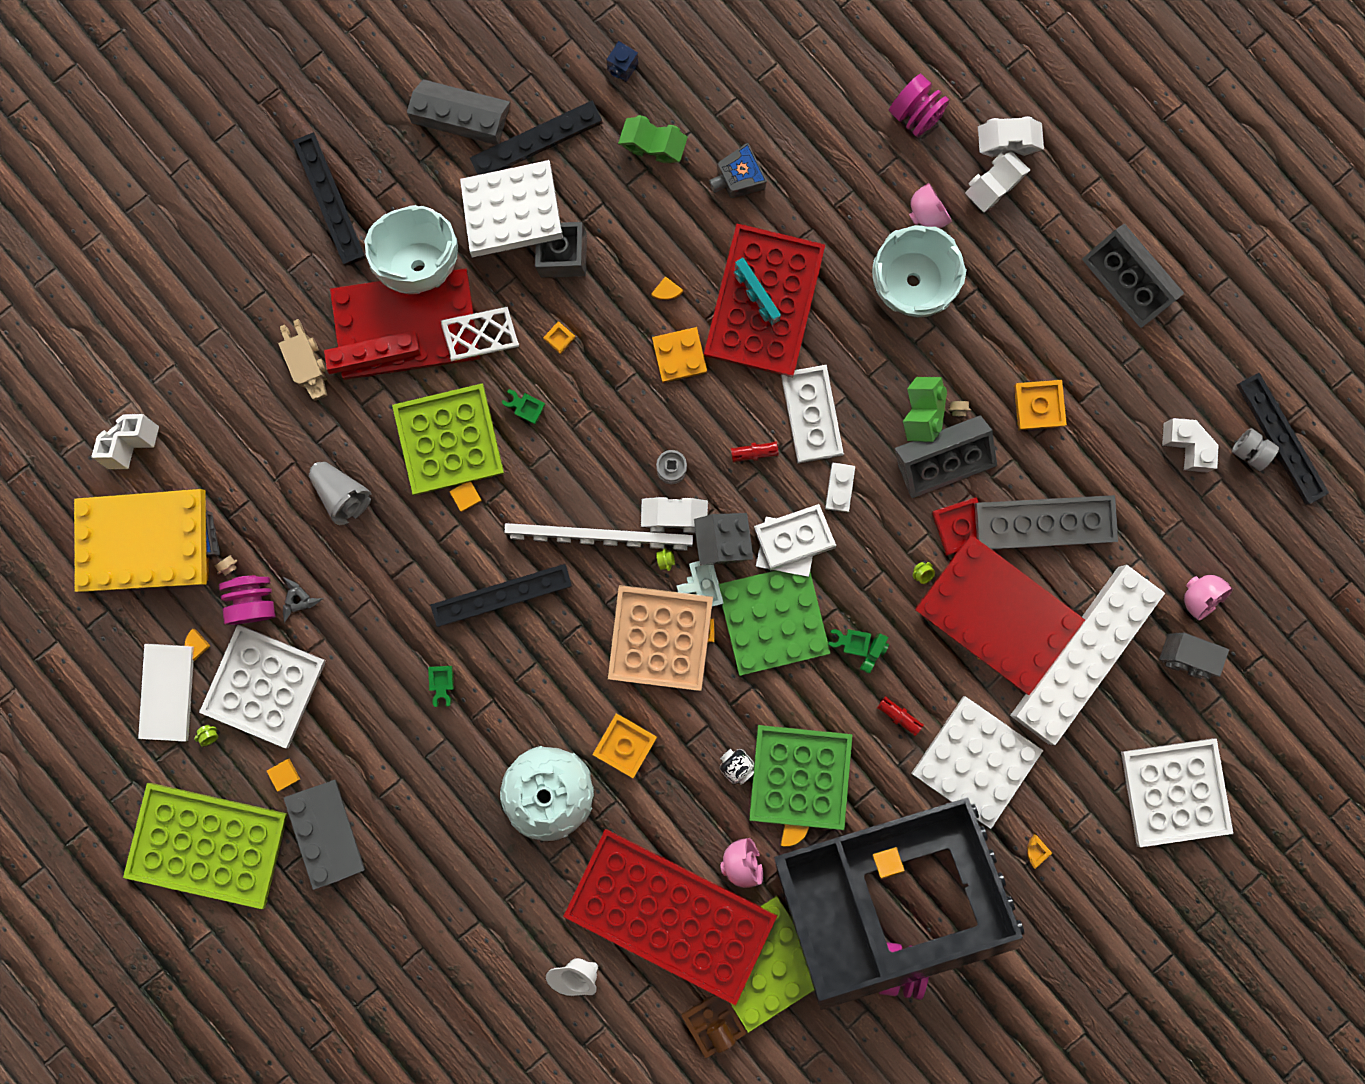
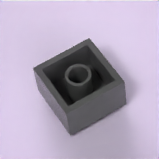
[535,222,587,278]
[694,513,753,566]
[1159,633,1229,679]

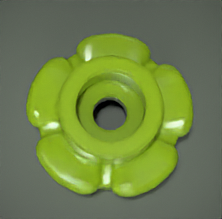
[657,548,675,571]
[913,562,935,584]
[194,725,218,746]

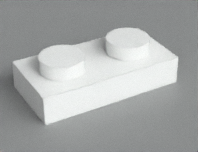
[825,463,855,513]

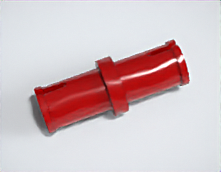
[731,441,779,463]
[877,696,924,736]

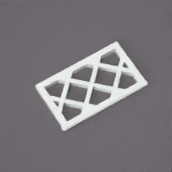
[441,307,519,361]

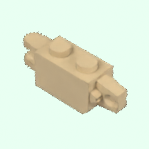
[278,319,327,401]

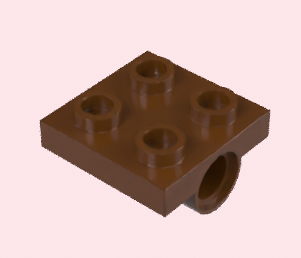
[681,994,747,1058]

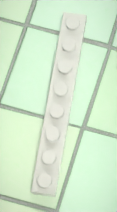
[504,523,693,550]

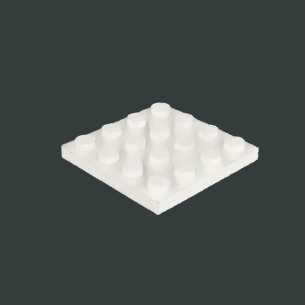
[460,160,563,257]
[199,625,326,749]
[911,696,1043,829]
[1121,739,1233,847]

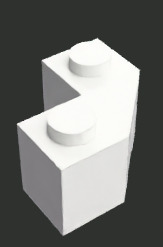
[978,117,1044,158]
[965,151,1030,212]
[91,414,159,469]
[1162,418,1218,472]
[641,497,708,533]

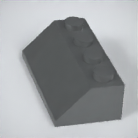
[407,79,511,145]
[1082,223,1184,328]
[895,415,997,498]
[284,780,365,890]

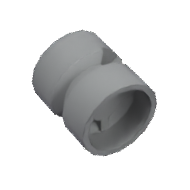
[1232,428,1279,471]
[656,450,687,484]

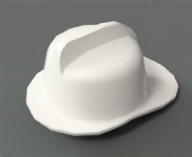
[546,958,598,996]

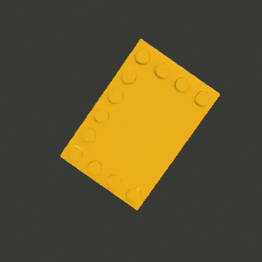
[74,489,207,592]

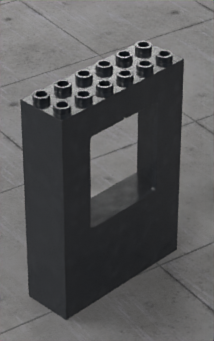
[774,797,1025,1010]

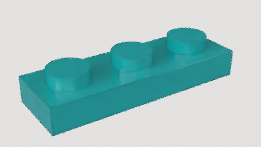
[734,258,781,325]

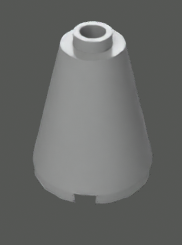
[309,462,372,525]

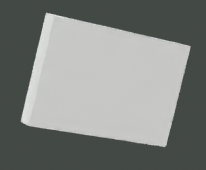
[754,504,836,570]

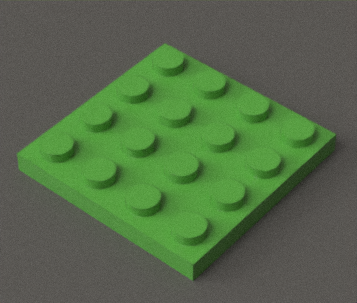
[719,570,831,676]
[749,725,852,830]

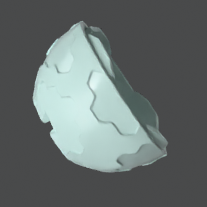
[364,205,458,294]
[872,225,967,317]
[500,746,594,841]

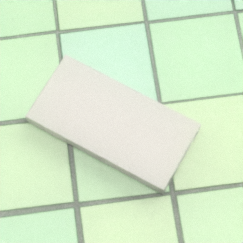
[781,365,844,463]
[138,644,194,741]

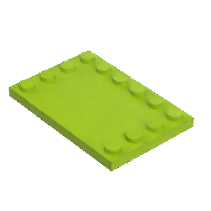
[123,783,288,909]

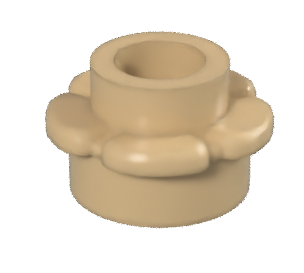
[948,401,971,416]
[215,555,237,576]

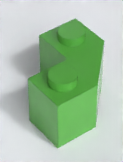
[618,115,688,163]
[903,377,947,442]

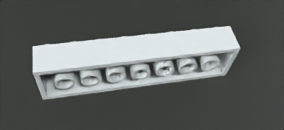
[1010,565,1165,745]

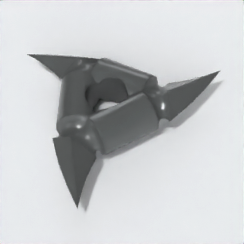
[283,577,324,624]

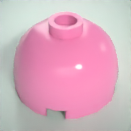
[909,183,952,229]
[1184,575,1233,620]
[721,838,763,888]

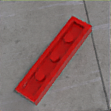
[324,330,420,374]

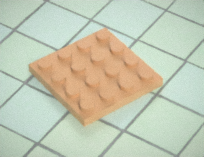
[608,585,713,691]

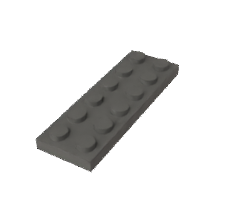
[975,495,1118,549]

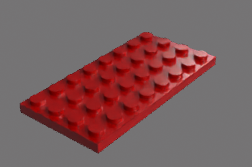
[563,829,778,1006]

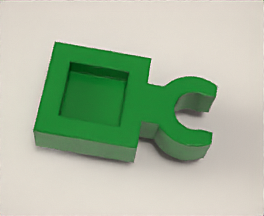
[502,389,546,425]
[828,629,871,657]
[860,633,889,673]
[428,666,454,707]

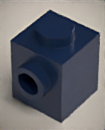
[606,41,639,82]

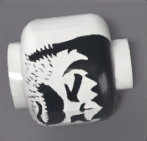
[720,749,754,785]

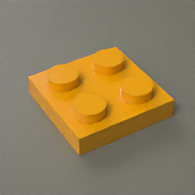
[652,327,707,383]
[1014,380,1067,430]
[592,713,657,778]

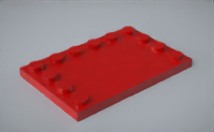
[704,223,825,378]
[330,268,480,380]
[914,535,1085,695]

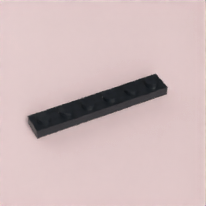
[470,100,603,175]
[293,132,366,267]
[1236,373,1329,505]
[430,564,573,627]

